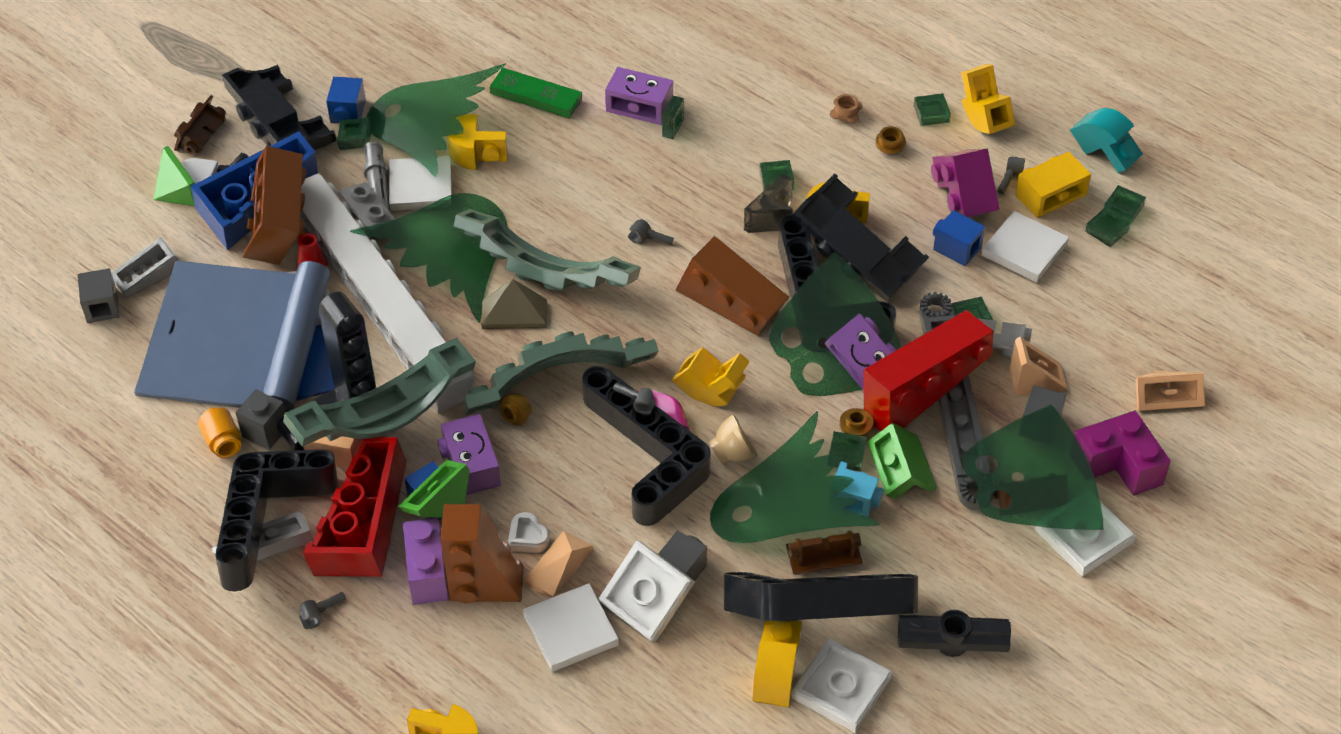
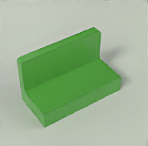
[867,423,937,499]

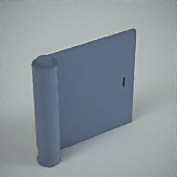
[134,261,330,412]

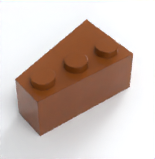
[243,146,306,265]
[676,235,789,336]
[440,504,524,604]

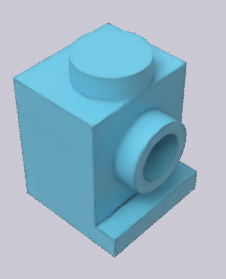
[828,461,884,520]

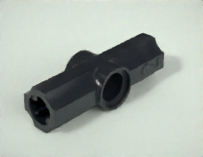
[898,610,1011,657]

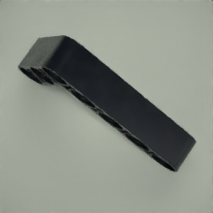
[778,214,896,352]
[278,291,376,451]
[582,366,711,526]
[215,449,338,592]
[724,572,918,621]

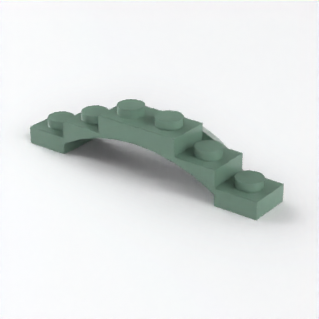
[453,209,641,291]
[462,331,659,415]
[283,338,476,447]

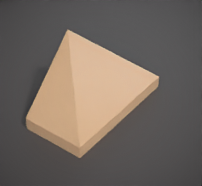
[1136,371,1205,411]
[524,530,593,598]

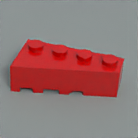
[863,310,994,432]
[303,437,407,577]

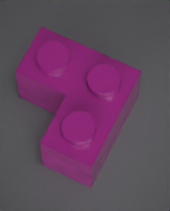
[931,148,1000,217]
[1070,410,1171,496]

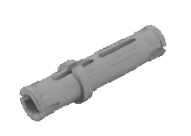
[363,142,390,212]

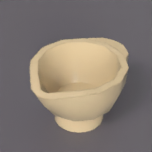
[708,414,758,465]

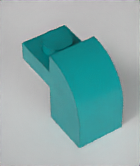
[1070,108,1143,173]

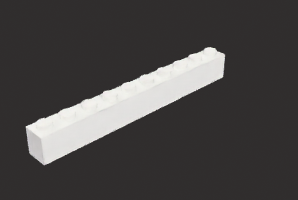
[300,173,475,414]

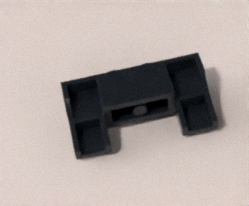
[222,65,336,151]
[792,173,929,302]

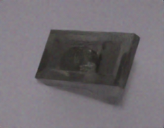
[744,173,793,233]

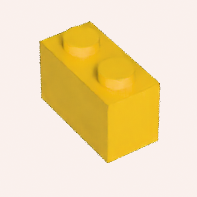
[1015,151,1091,218]

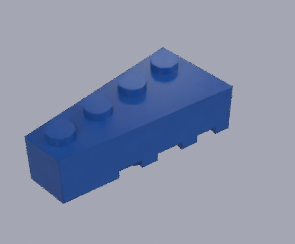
[191,132,318,250]

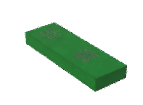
[490,68,582,118]

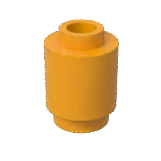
[198,407,242,458]

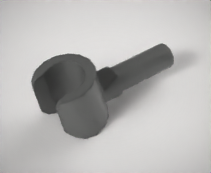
[997,156,1025,194]
[628,219,674,245]
[613,383,656,415]
[300,592,346,629]

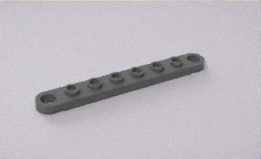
[919,292,994,510]

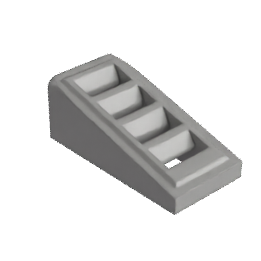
[111,237,179,298]

